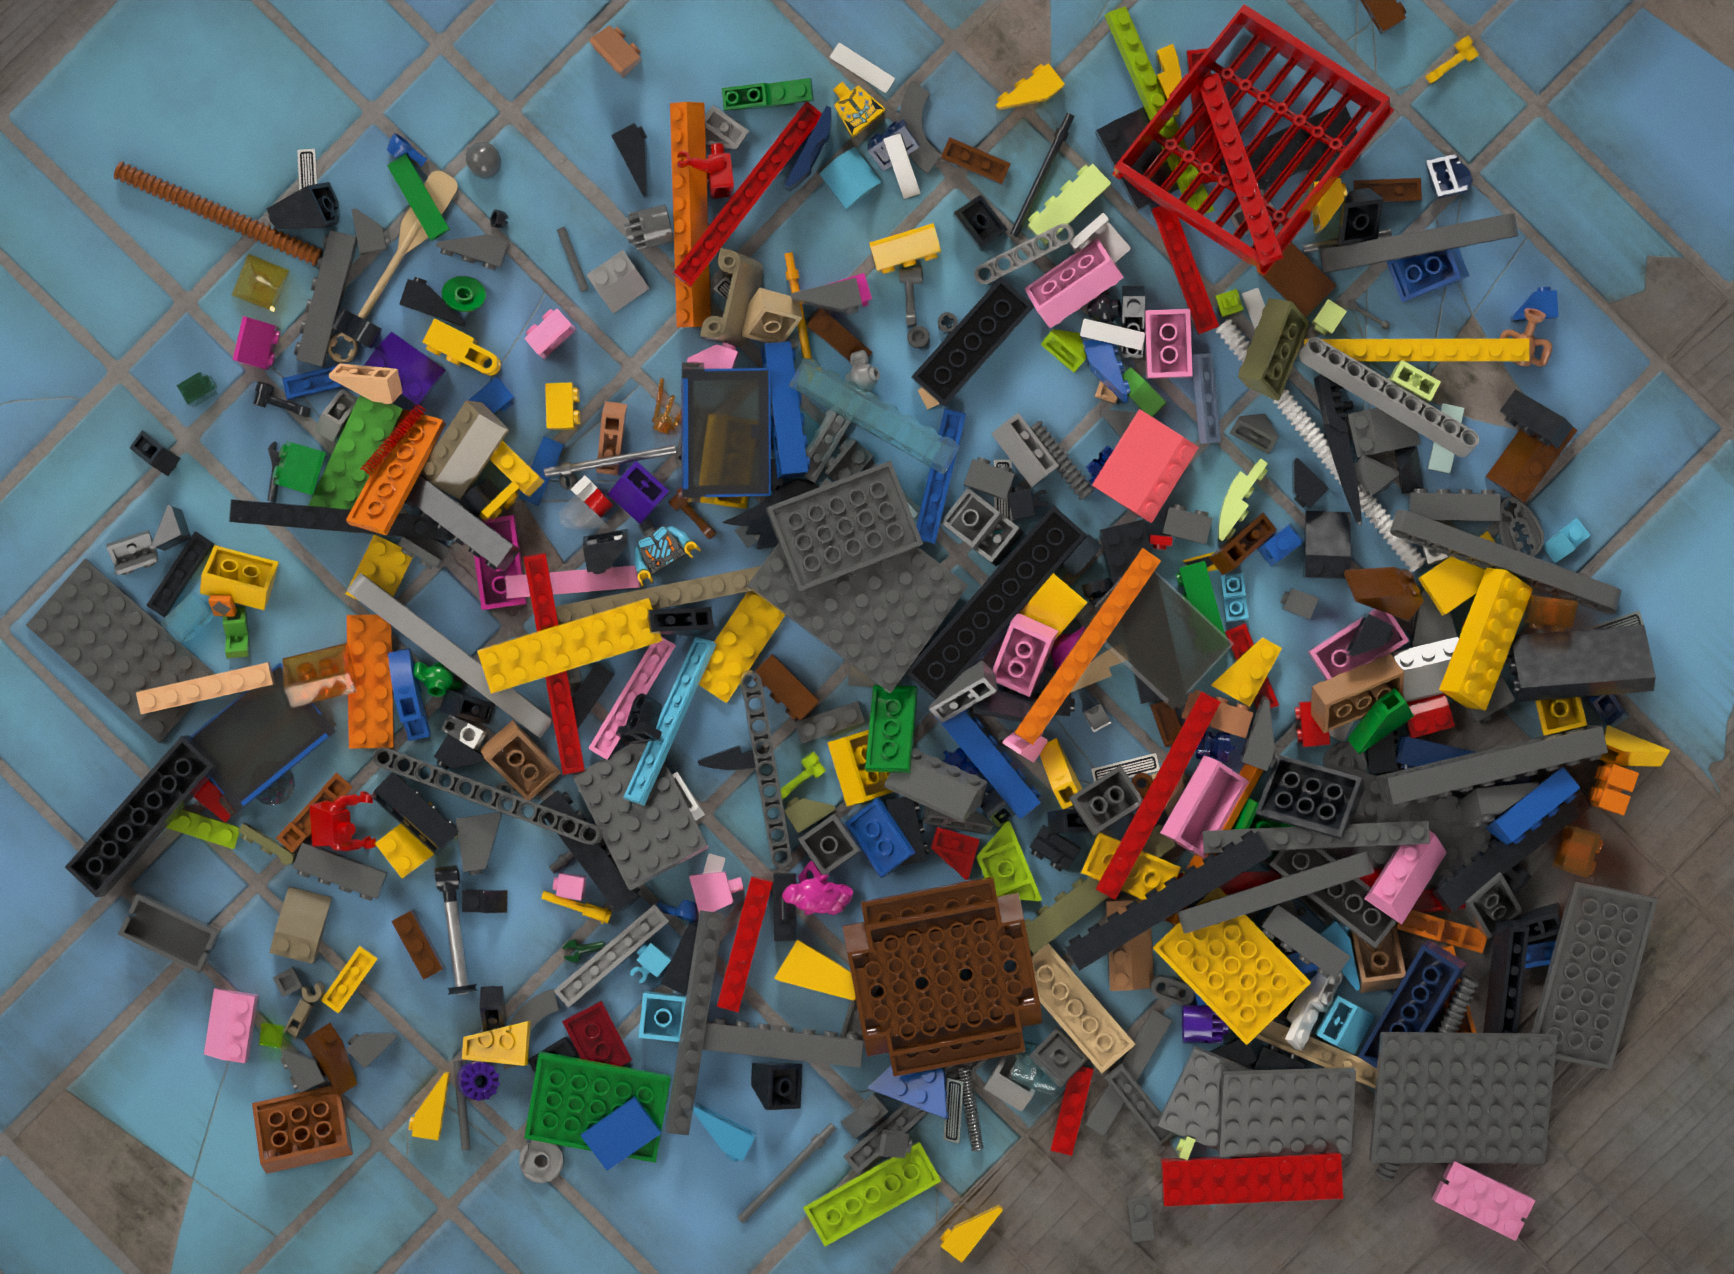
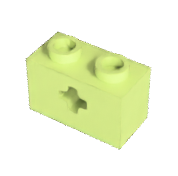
[1388,360,1441,403]

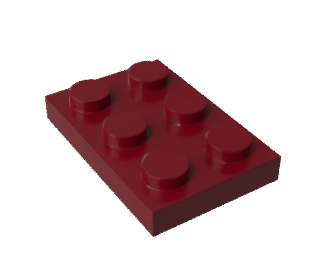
[562,1000,633,1066]

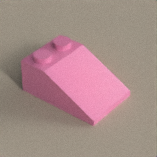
[524,309,577,359]

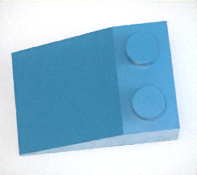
[693,1103,756,1162]

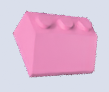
[204,988,259,1063]

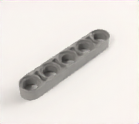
[974,223,1074,284]

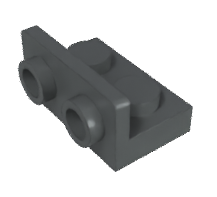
[824,438,874,481]

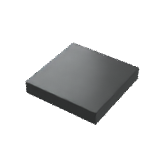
[1028,1028,1089,1088]

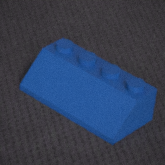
[1485,767,1580,845]

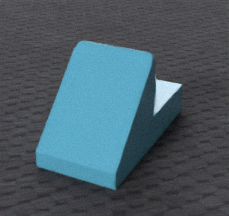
[1542,518,1591,563]

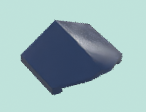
[1426,154,1473,199]

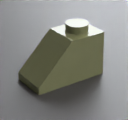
[784,797,836,833]

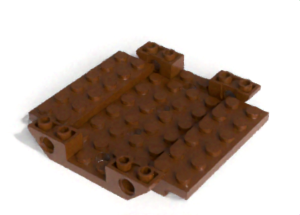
[842,876,1043,1077]

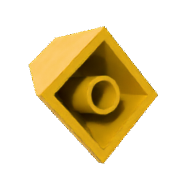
[1019,573,1087,638]

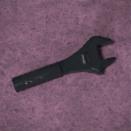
[267,441,285,502]

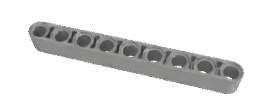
[1299,337,1479,457]

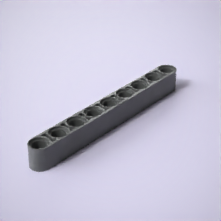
[1320,213,1519,273]
[740,670,792,868]
[1177,851,1375,934]

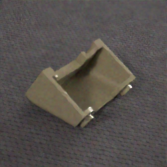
[700,248,764,347]

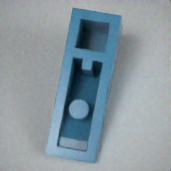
[1318,920,1360,991]

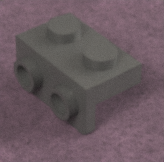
[106,530,158,575]
[398,537,450,569]

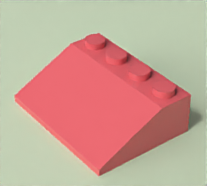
[1092,409,1199,523]

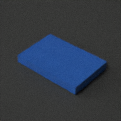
[845,798,916,878]
[581,1097,662,1171]

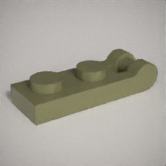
[238,823,296,865]

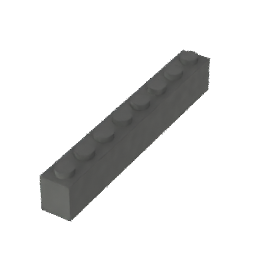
[702,1018,864,1068]

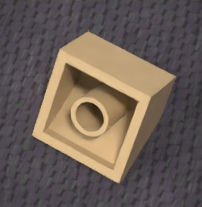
[742,288,803,343]

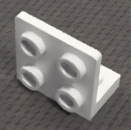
[1068,213,1131,263]

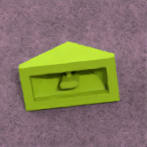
[1040,329,1087,373]

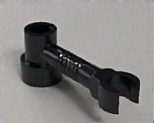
[253,382,311,417]

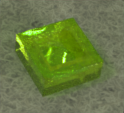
[259,1022,285,1048]

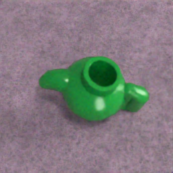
[413,662,463,697]

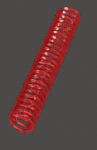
[360,405,426,475]

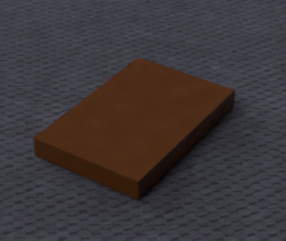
[1257,242,1336,318]

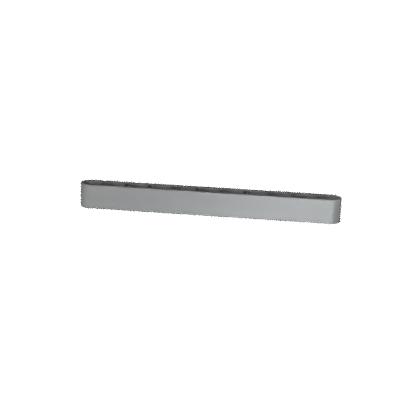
[347,573,553,738]

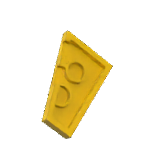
[1211,637,1282,707]
[462,1021,531,1066]

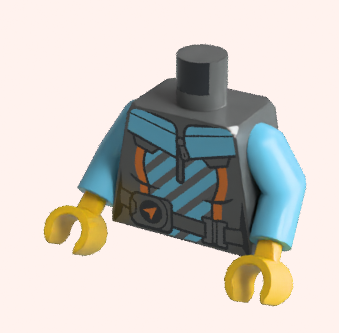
[634,519,701,586]

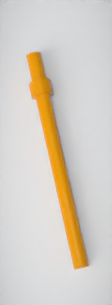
[784,252,817,385]

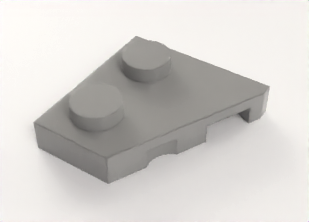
[705,105,750,149]

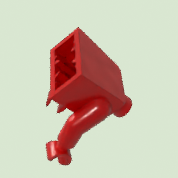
[677,143,734,199]
[309,791,376,851]

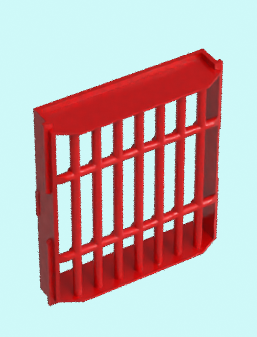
[1112,4,1394,276]

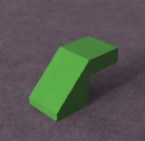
[1122,367,1167,417]
[223,606,249,659]

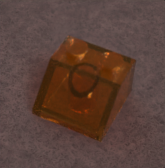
[1524,596,1578,632]

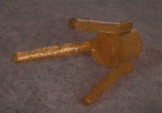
[651,378,694,435]

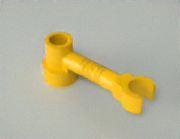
[1425,35,1479,83]

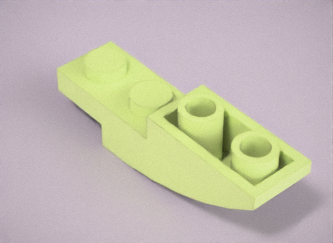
[1217,458,1268,542]

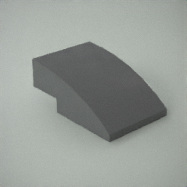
[940,488,1024,567]

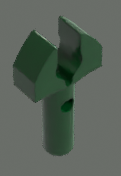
[562,939,605,962]

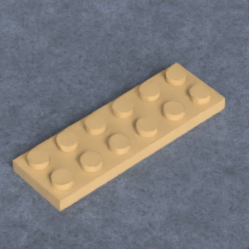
[1031,943,1136,1073]

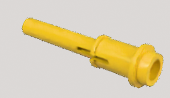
[541,891,612,924]

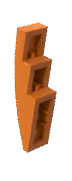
[1397,910,1487,954]

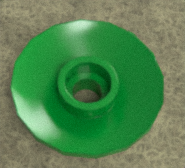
[441,276,486,312]

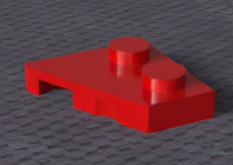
[931,827,980,880]

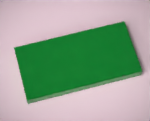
[865,685,918,773]

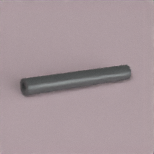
[557,227,589,292]

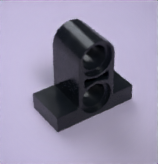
[332,308,382,349]
[459,479,501,517]
[615,693,662,744]

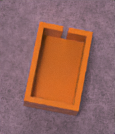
[1587,762,1639,816]

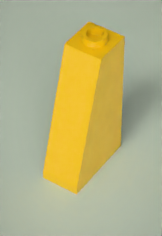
[774,940,856,1001]

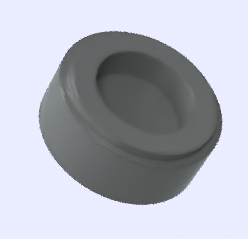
[907,326,929,348]

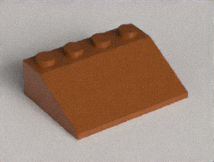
[252,1085,353,1174]

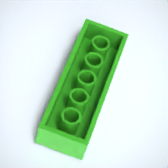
[308,395,405,509]

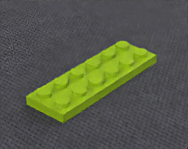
[803,1141,941,1246]

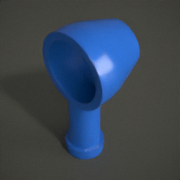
[387,133,428,167]
[657,899,697,922]

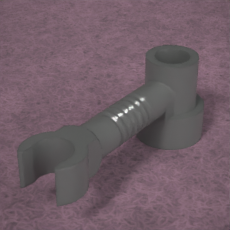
[899,266,923,326]

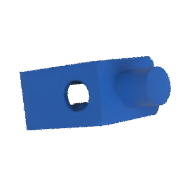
[1257,523,1304,566]

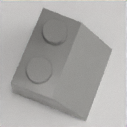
[586,250,650,314]
[983,1052,1045,1112]

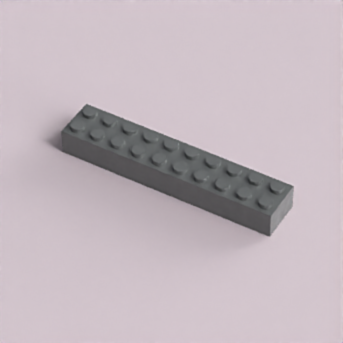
[1376,725,1608,808]

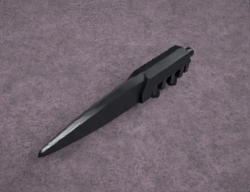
[1314,373,1362,525]

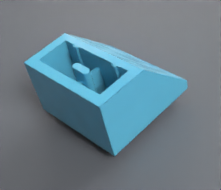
[1315,994,1375,1054]

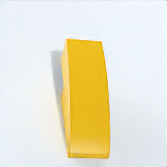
[1155,44,1182,118]

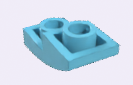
[1221,573,1249,623]

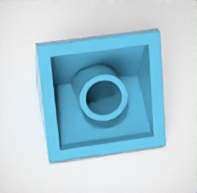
[819,147,881,209]

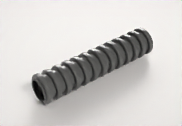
[1030,420,1095,500]

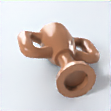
[1499,308,1552,367]

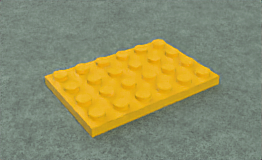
[1152,887,1311,1045]

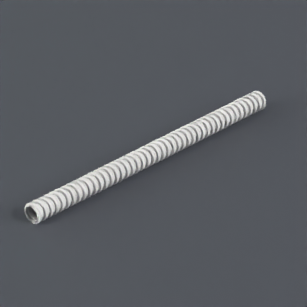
[1215,319,1426,572]

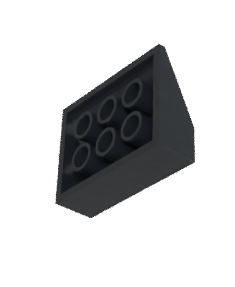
[1095,107,1179,212]
[1255,754,1365,839]

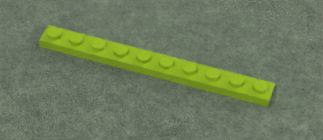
[1104,6,1214,215]

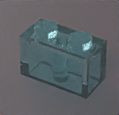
[160,592,212,642]

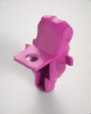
[782,860,853,915]

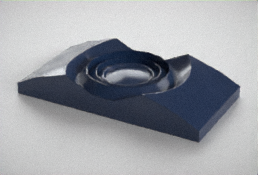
[785,105,832,192]

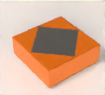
[208,595,237,617]

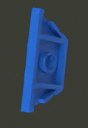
[868,1066,949,1119]

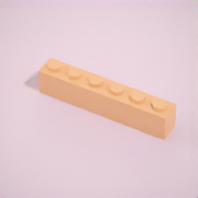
[136,662,275,714]

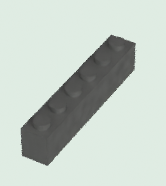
[294,230,358,368]

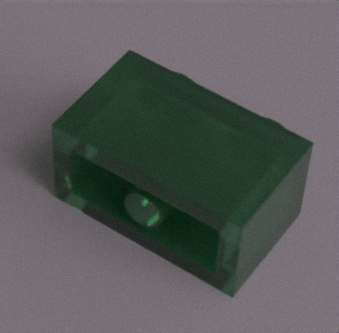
[176,372,218,407]

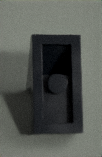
[462,889,508,913]

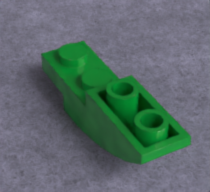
[721,78,814,111]

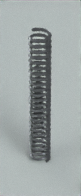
[957,1066,984,1152]

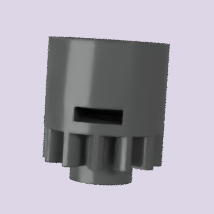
[624,204,674,250]

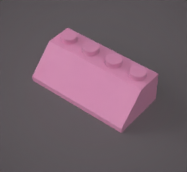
[1024,238,1124,328]
[1364,830,1447,924]

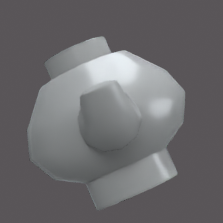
[845,350,880,402]

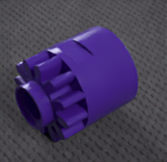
[1182,1005,1228,1044]
[456,1061,500,1101]

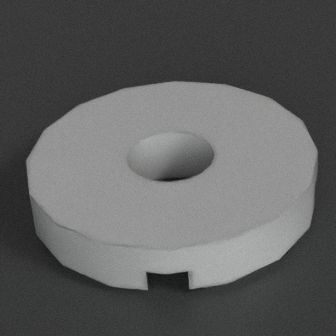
[519,1140,564,1183]

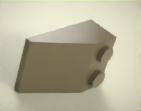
[269,886,332,964]

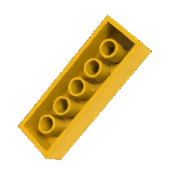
[1439,568,1533,711]

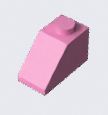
[1003,732,1048,763]
[553,872,587,900]

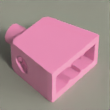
[689,871,744,913]

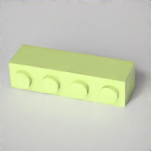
[1027,164,1111,246]

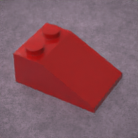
[1405,694,1455,738]

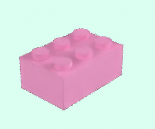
[1144,309,1192,379]
[992,613,1058,697]

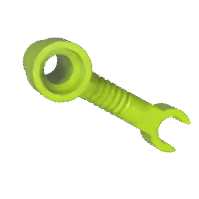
[780,751,826,800]

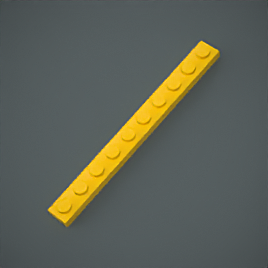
[1304,338,1529,362]

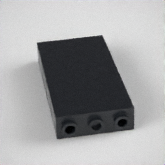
[1507,625,1656,702]

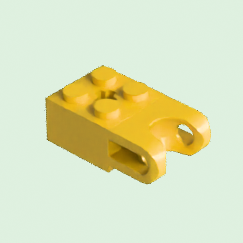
[422,318,501,376]

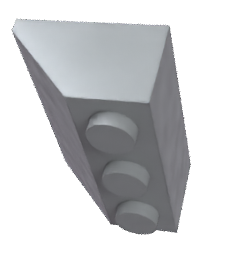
[1393,637,1458,702]

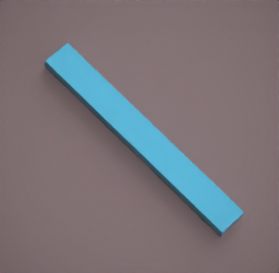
[623,636,716,806]

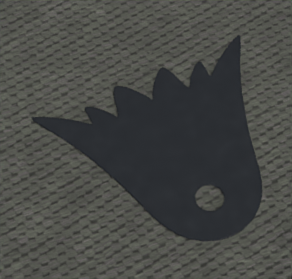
[722,479,819,549]

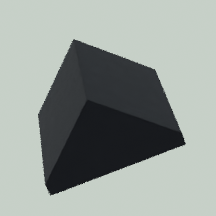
[953,195,1008,251]

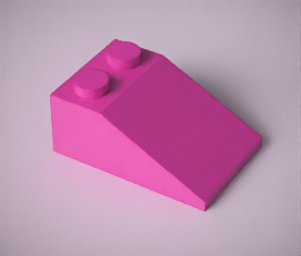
[233,316,281,370]

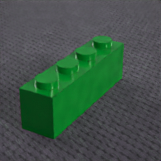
[1175,561,1229,654]

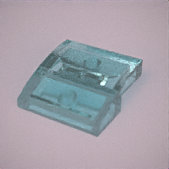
[1011,1040,1057,1095]

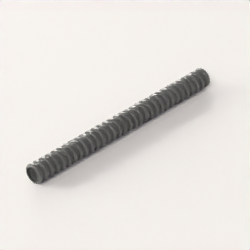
[1375,975,1479,1181]

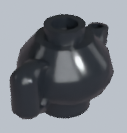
[1088,289,1122,325]

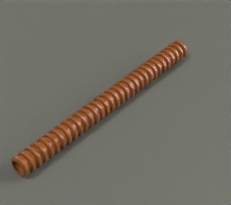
[114,161,323,267]

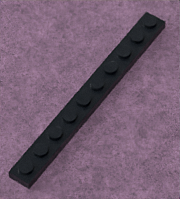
[229,499,453,541]

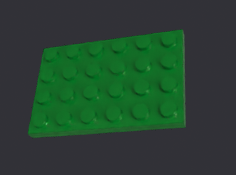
[524,1051,671,1163]

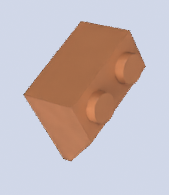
[589,25,642,78]

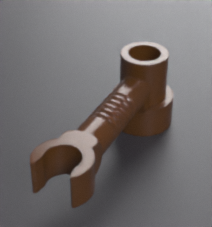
[668,486,717,540]

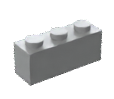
[991,413,1059,487]

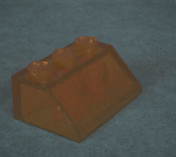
[282,643,357,707]

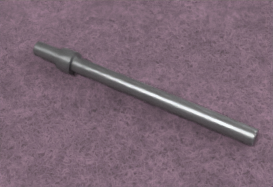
[544,445,677,477]

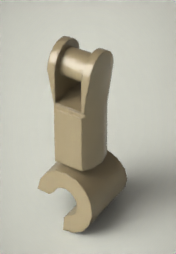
[283,981,325,1039]

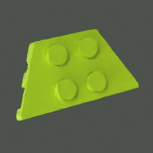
[976,821,1042,901]

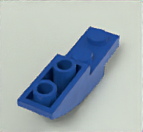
[388,648,432,741]

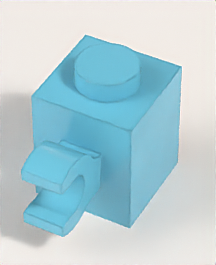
[630,942,672,983]

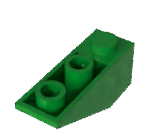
[1347,688,1414,755]

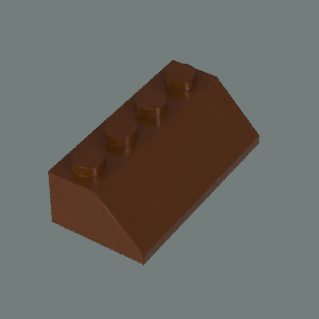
[1485,427,1578,503]

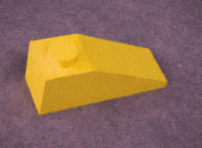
[409,1071,450,1140]
[940,1205,1003,1263]

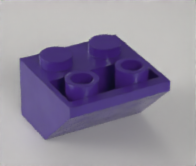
[607,461,670,524]

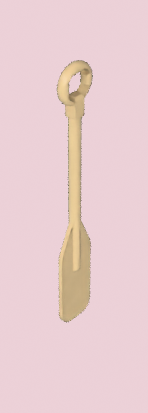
[328,171,458,363]

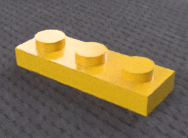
[320,946,378,1013]

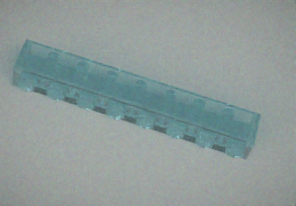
[788,358,960,475]

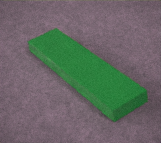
[387,154,451,241]

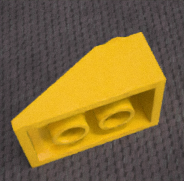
[375,801,458,879]

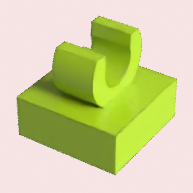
[1215,289,1244,317]

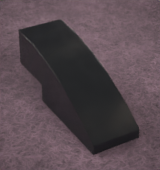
[697,745,767,770]

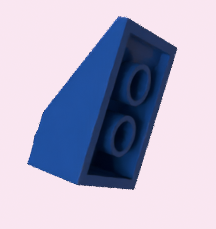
[1386,248,1470,303]

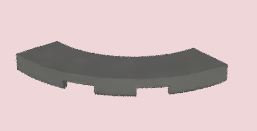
[900,81,940,174]
[503,988,559,1069]

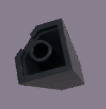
[267,182,339,229]

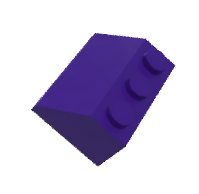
[364,331,446,406]

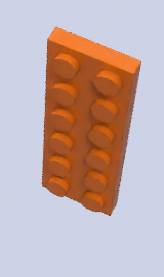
[346,409,446,535]
[346,614,394,749]

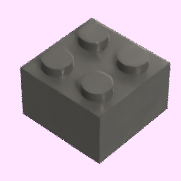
[798,813,862,875]

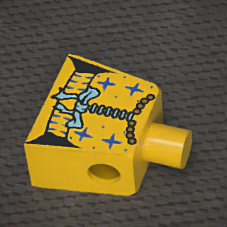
[833,82,885,138]

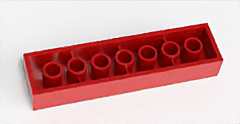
[1161,1152,1343,1206]

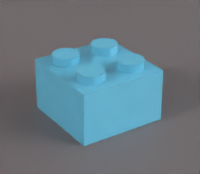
[638,991,687,1042]

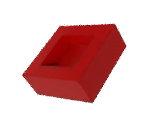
[1149,535,1173,550]

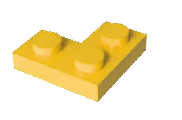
[480,481,519,522]

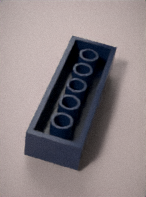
[1358,940,1468,1069]

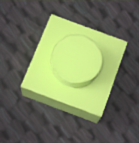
[1176,1136,1196,1160]

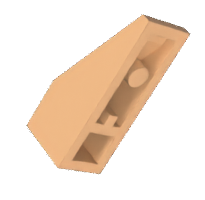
[329,364,403,404]

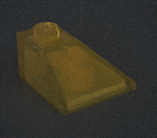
[232,254,290,312]

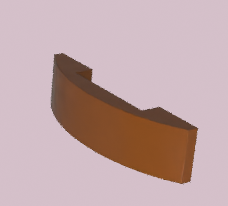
[276,772,353,853]

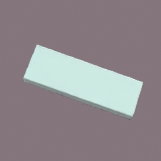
[1428,403,1464,474]

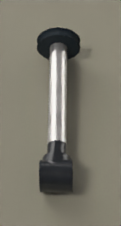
[434,865,479,995]

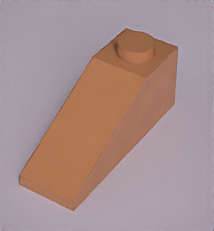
[596,401,628,475]

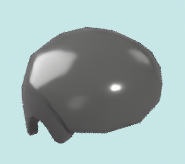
[466,142,501,179]

